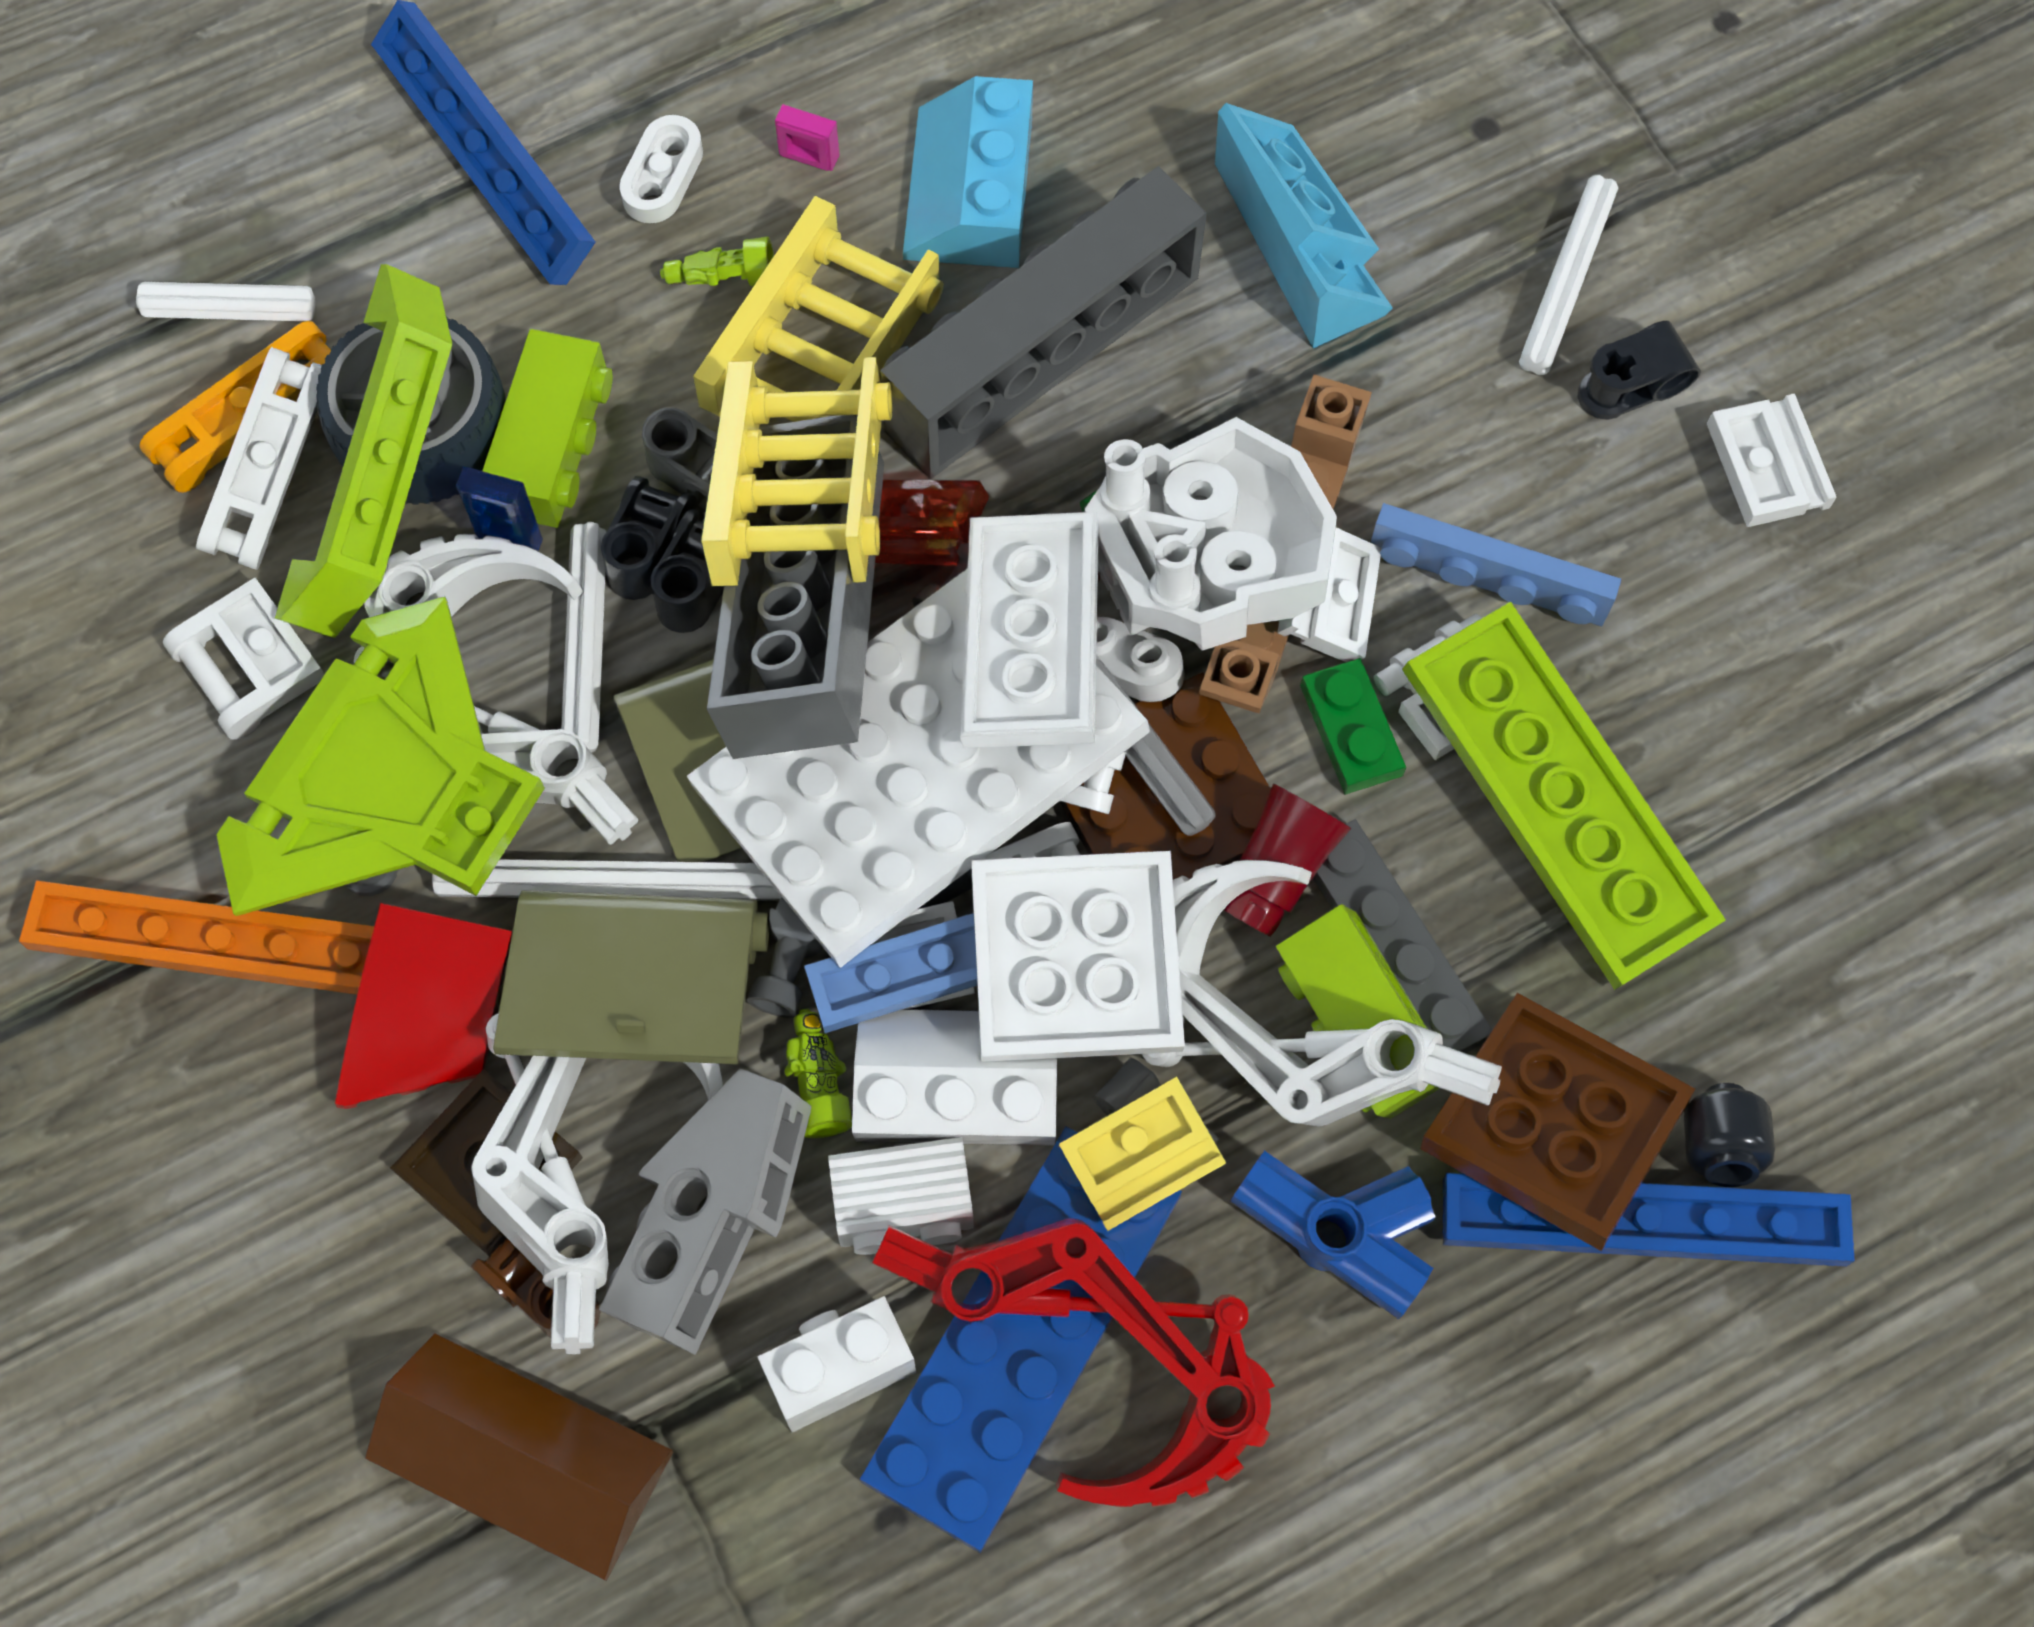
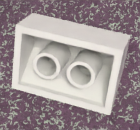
[852,1010,1057,1145]

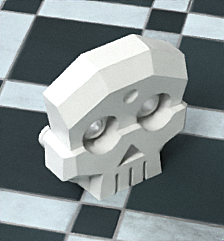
[1085,417,1337,650]

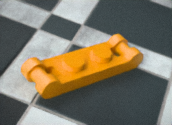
[139,321,331,493]

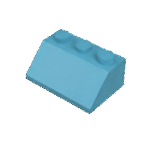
[903,76,1033,268]

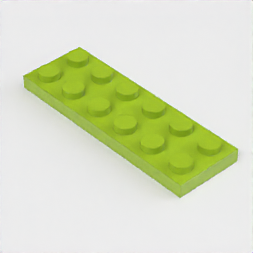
[1402,601,1726,990]

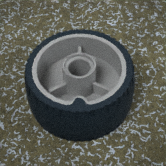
[316,316,506,505]

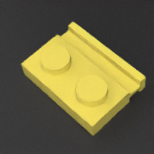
[1059,1077,1226,1231]

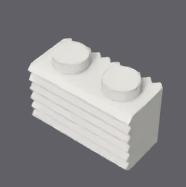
[828,1137,974,1255]

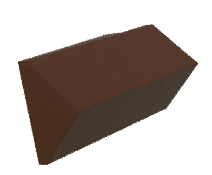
[365,1333,674,1581]

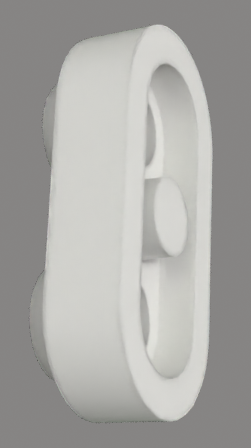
[620,115,703,223]
[1096,617,1185,702]

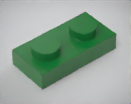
[1300,658,1406,795]

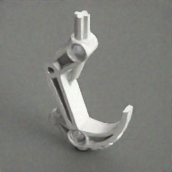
[354,534,638,845]
[1142,860,1502,1127]
[472,1013,723,1354]

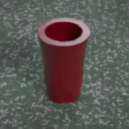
[1224,783,1352,937]

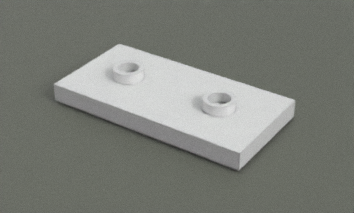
[960,512,1099,748]

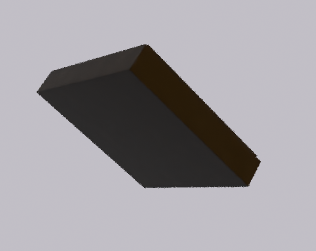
[390,1069,583,1257]

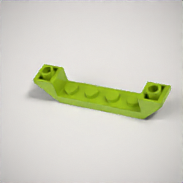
[274,264,452,638]

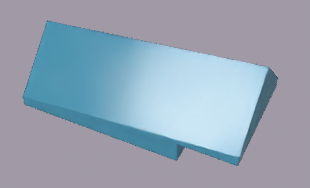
[1215,103,1393,348]

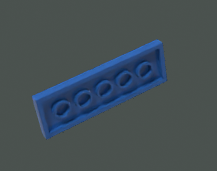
[860,1126,1182,1554]

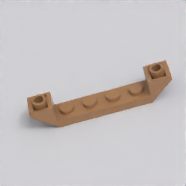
[1199,374,1372,714]

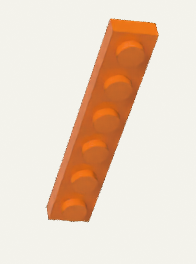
[19,880,374,995]

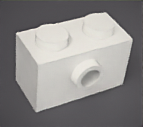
[757,1296,916,1433]

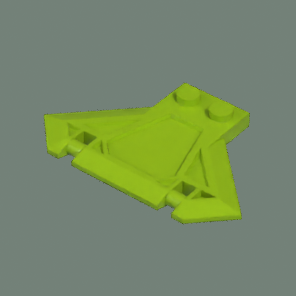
[216,596,545,916]

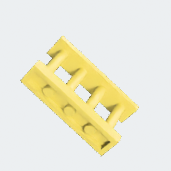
[693,196,944,422]
[701,357,892,586]

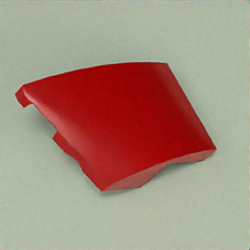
[335,903,512,1109]

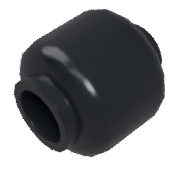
[1684,1083,1775,1187]

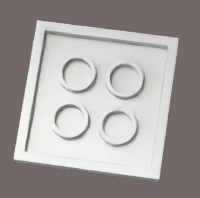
[971,851,1185,1062]

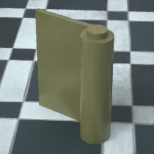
[614,659,742,862]
[493,890,770,1064]

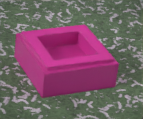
[775,104,840,171]

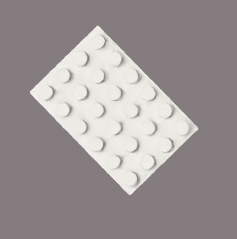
[687,569,1150,968]

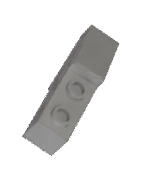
[599,1069,812,1355]

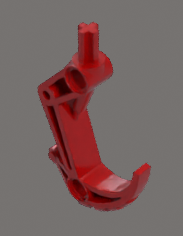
[872,1218,1275,1507]

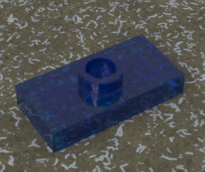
[456,466,543,551]

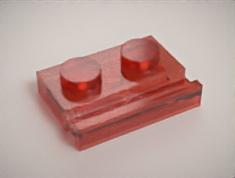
[875,479,989,565]

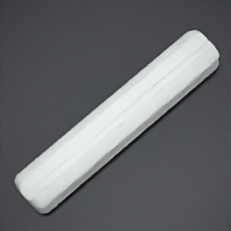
[136,282,316,321]

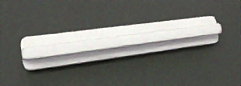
[1519,175,1618,375]
[561,522,606,753]

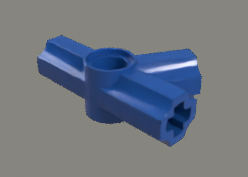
[1230,1150,1435,1319]

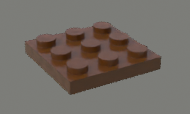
[1059,672,1271,880]
[1420,993,1696,1251]

